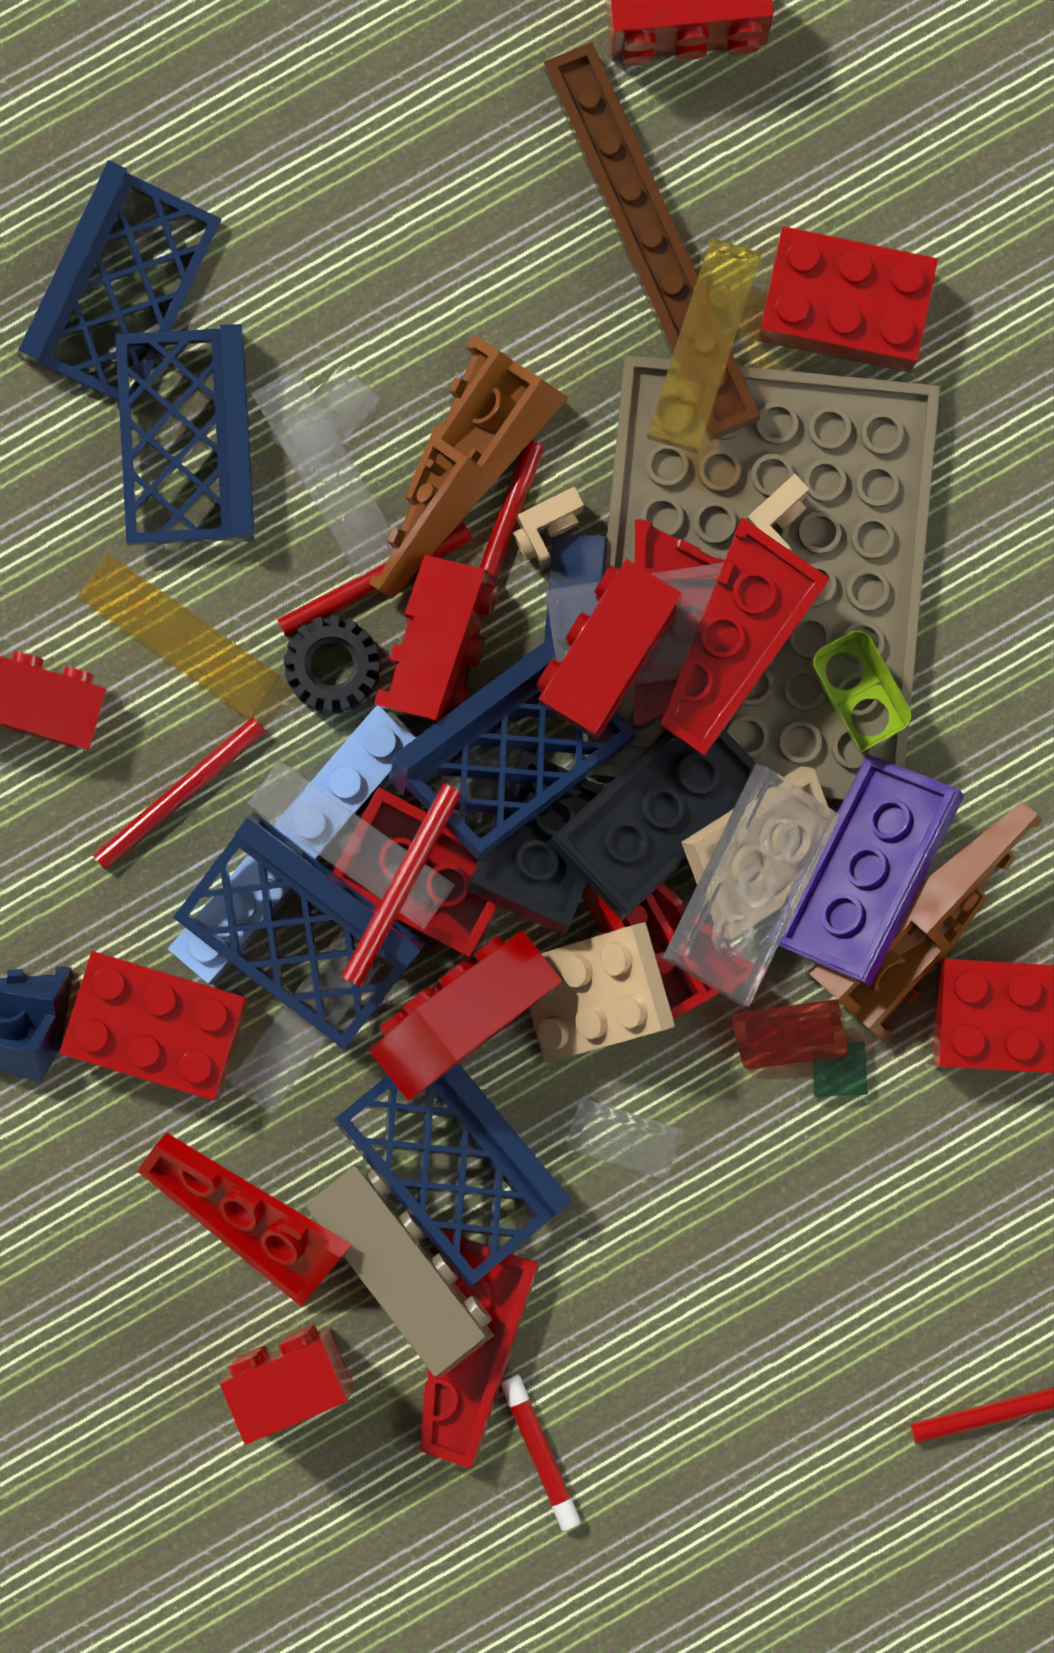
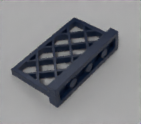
[17,160,222,409]
[115,324,255,546]
[389,637,636,860]
[173,812,426,1049]
[333,1064,573,1287]

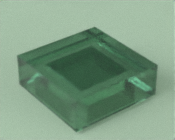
[810,1041,868,1097]

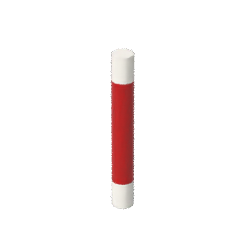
[501,1374,581,1531]

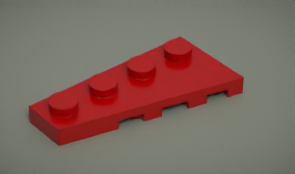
[660,517,830,756]
[137,1133,352,1307]
[420,1230,540,1469]

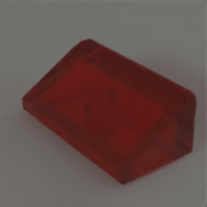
[732,999,848,1070]

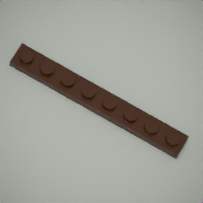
[544,42,760,441]

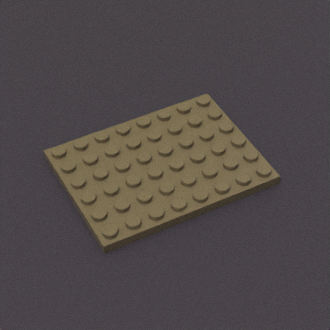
[586,355,940,801]

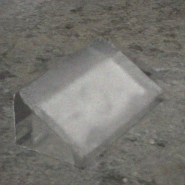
[565,1097,683,1180]

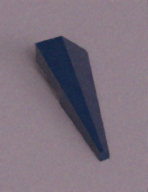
[0,966,73,1083]

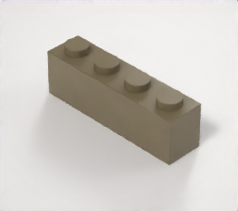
[305,1165,495,1377]

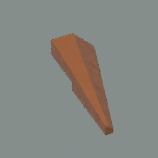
[370,335,568,599]
[809,801,1042,1042]

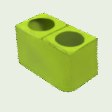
[809,631,911,751]

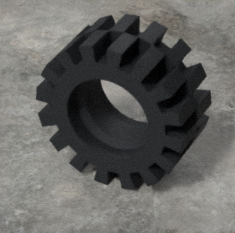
[284,615,381,715]

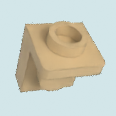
[746,474,809,551]
[513,486,584,568]

